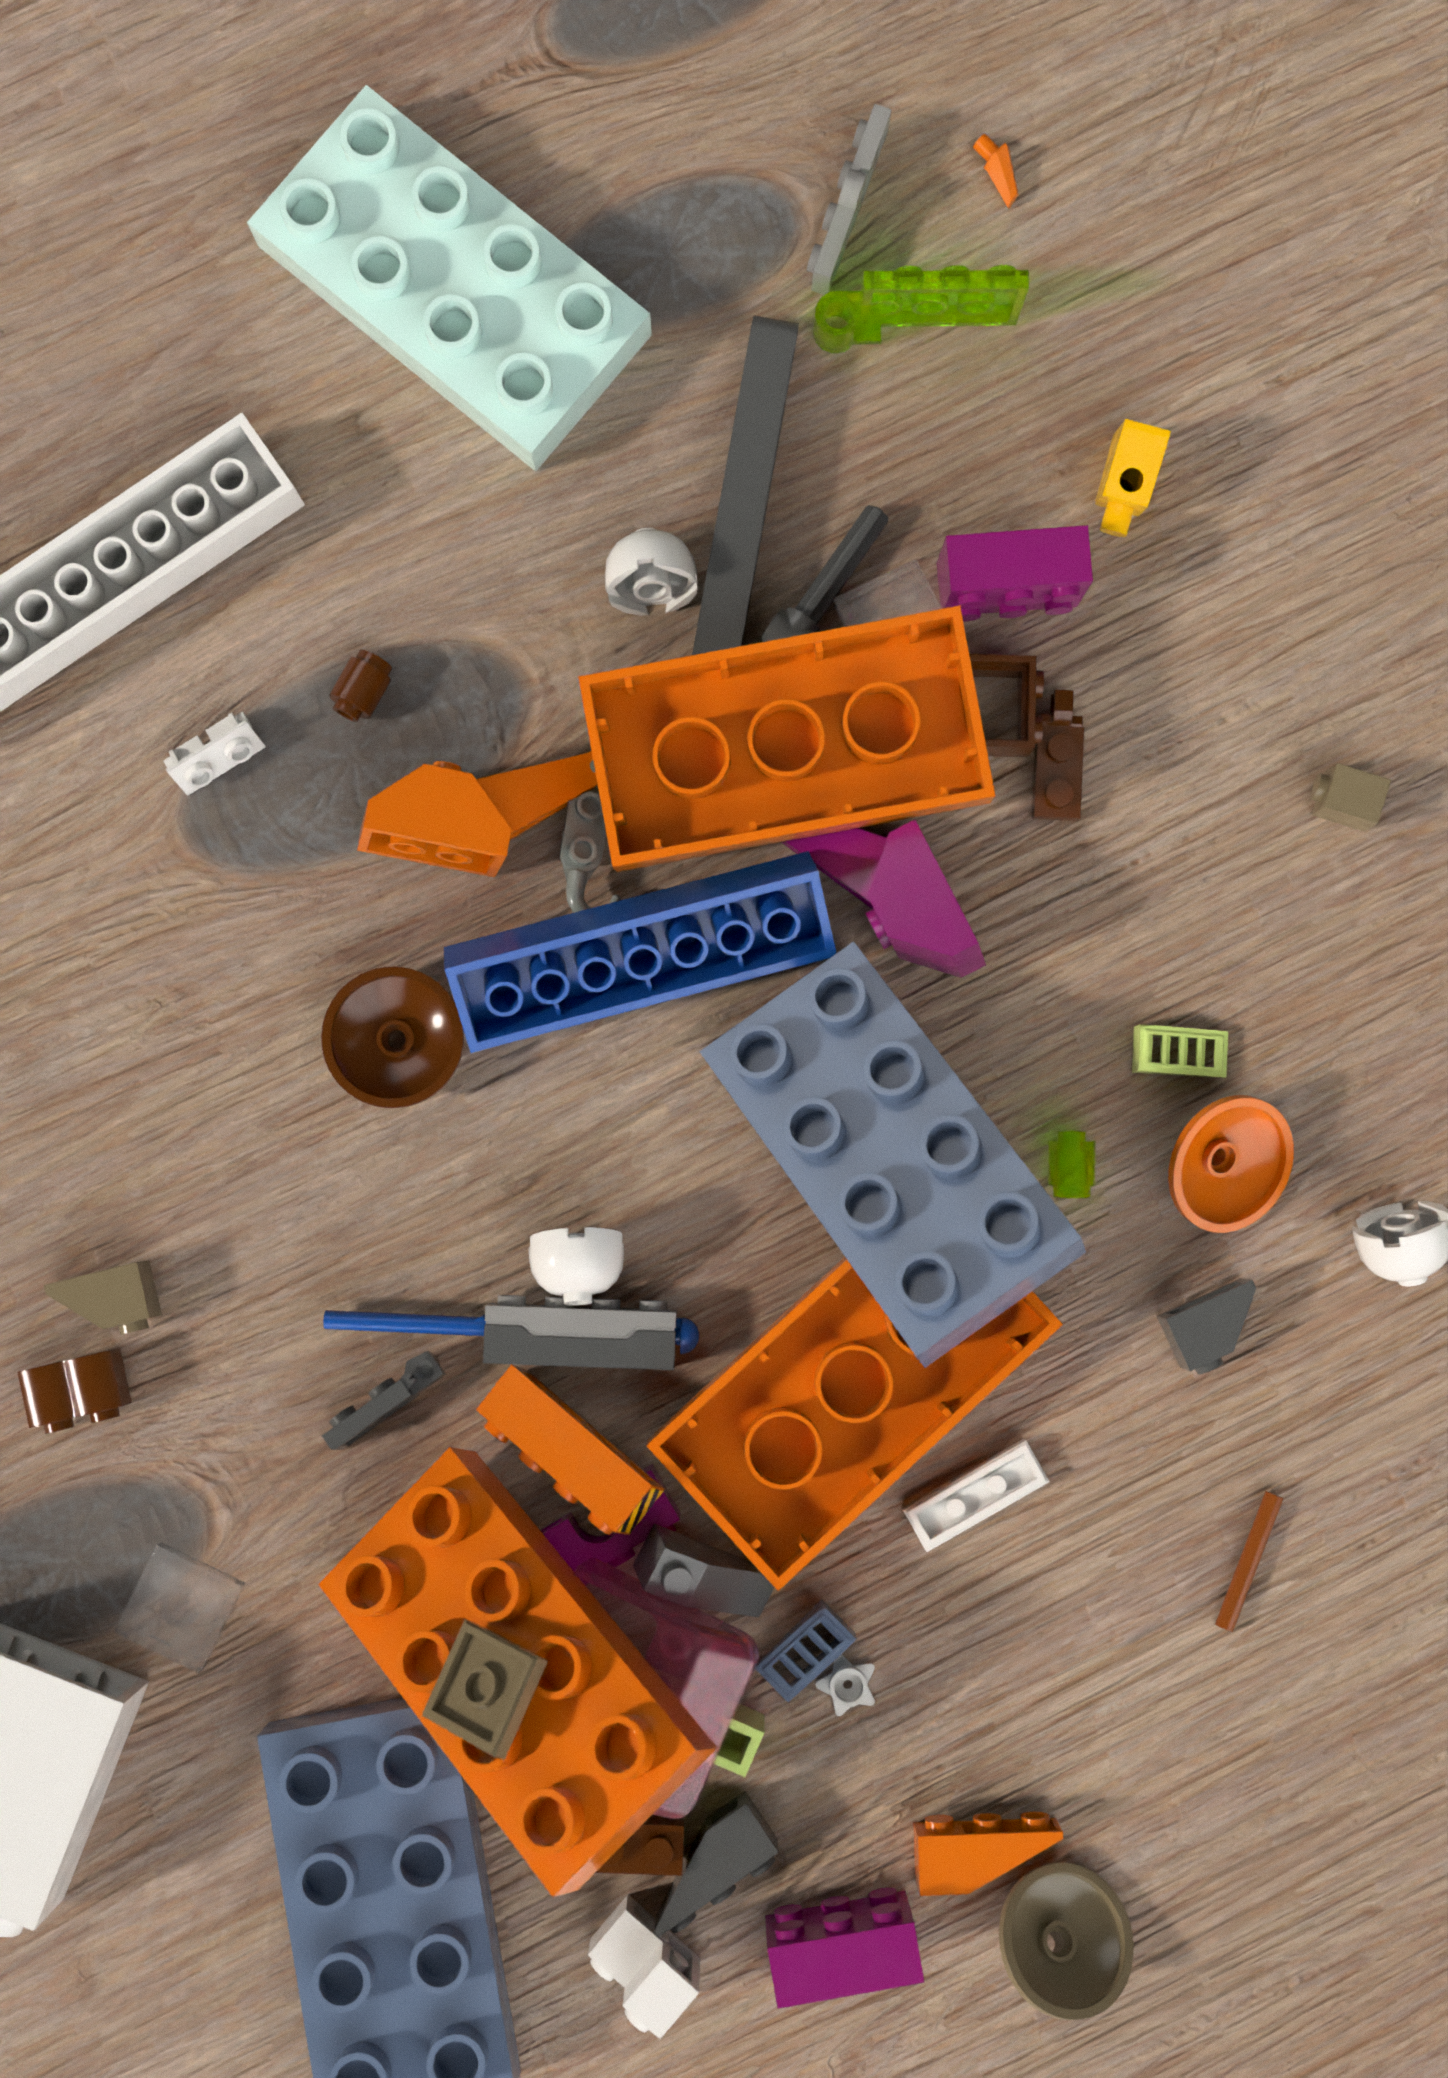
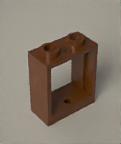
[969,654,1044,757]

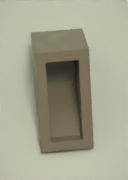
[44,1260,162,1335]

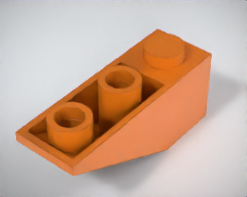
[913,1811,1063,1896]

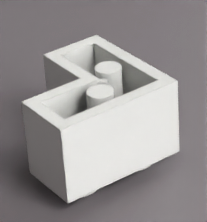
[588,1895,700,2039]

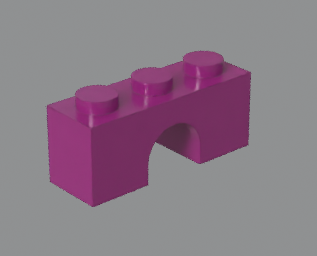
[540,1464,681,1586]

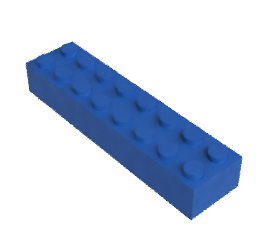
[444,851,837,1053]

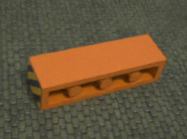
[476,1364,665,1535]

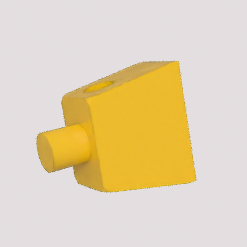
[1095,419,1171,537]

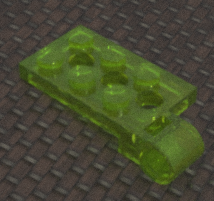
[813,265,1029,353]

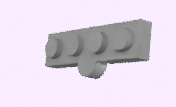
[807,104,892,296]

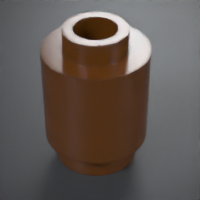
[329,649,392,722]

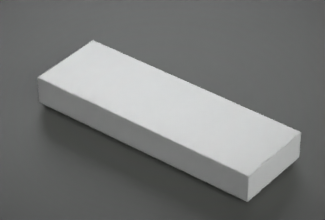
[902,1439,1050,1552]

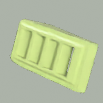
[1132,1024,1228,1078]

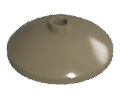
[999,1862,1134,2020]

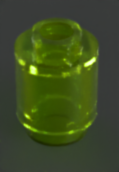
[1048,1130,1096,1198]

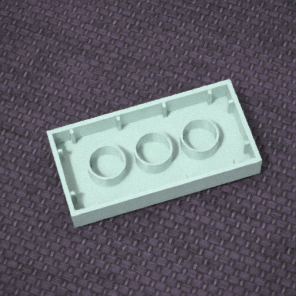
[247,85,652,472]

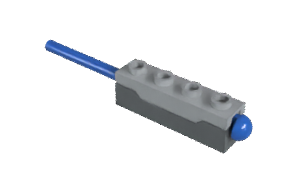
[323,1295,699,1370]

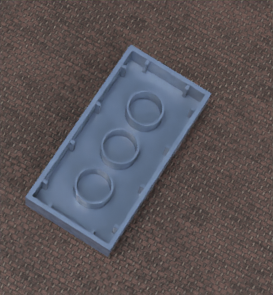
[699,941,1086,1368]
[257,1697,521,2078]

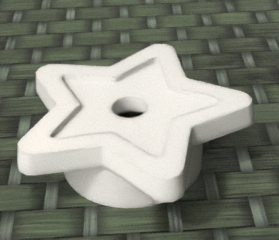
[816,1654,875,1716]

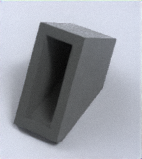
[1157,1278,1256,1375]

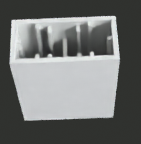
[0,1623,149,1937]

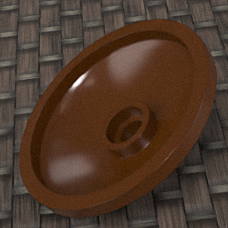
[321,966,464,1108]

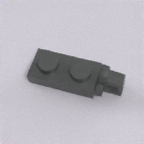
[322,1351,446,1450]

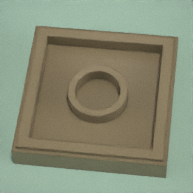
[422,1619,548,1760]

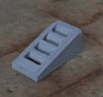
[755,1599,857,1702]

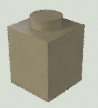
[1310,763,1391,832]

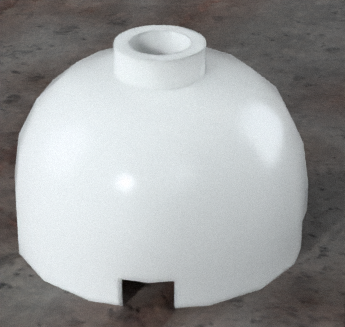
[605,528,697,616]
[1352,1201,1448,1286]
[529,1227,624,1305]

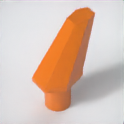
[973,134,1019,209]

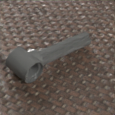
[760,505,888,643]

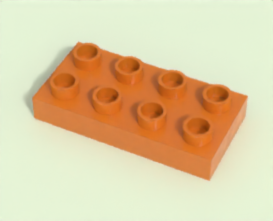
[578,605,995,872]
[646,1257,1063,1591]
[318,1447,718,1897]

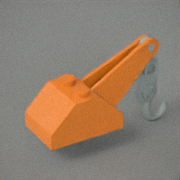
[357,751,621,913]

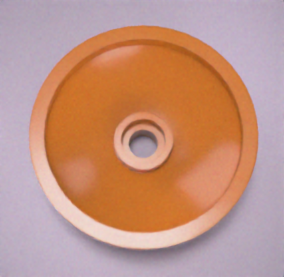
[1168,1095,1294,1233]

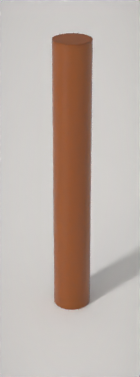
[1215,1491,1284,1632]

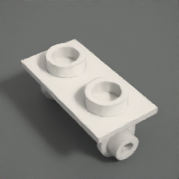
[163,711,266,796]

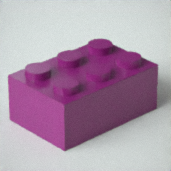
[936,525,1093,622]
[765,1887,925,2009]

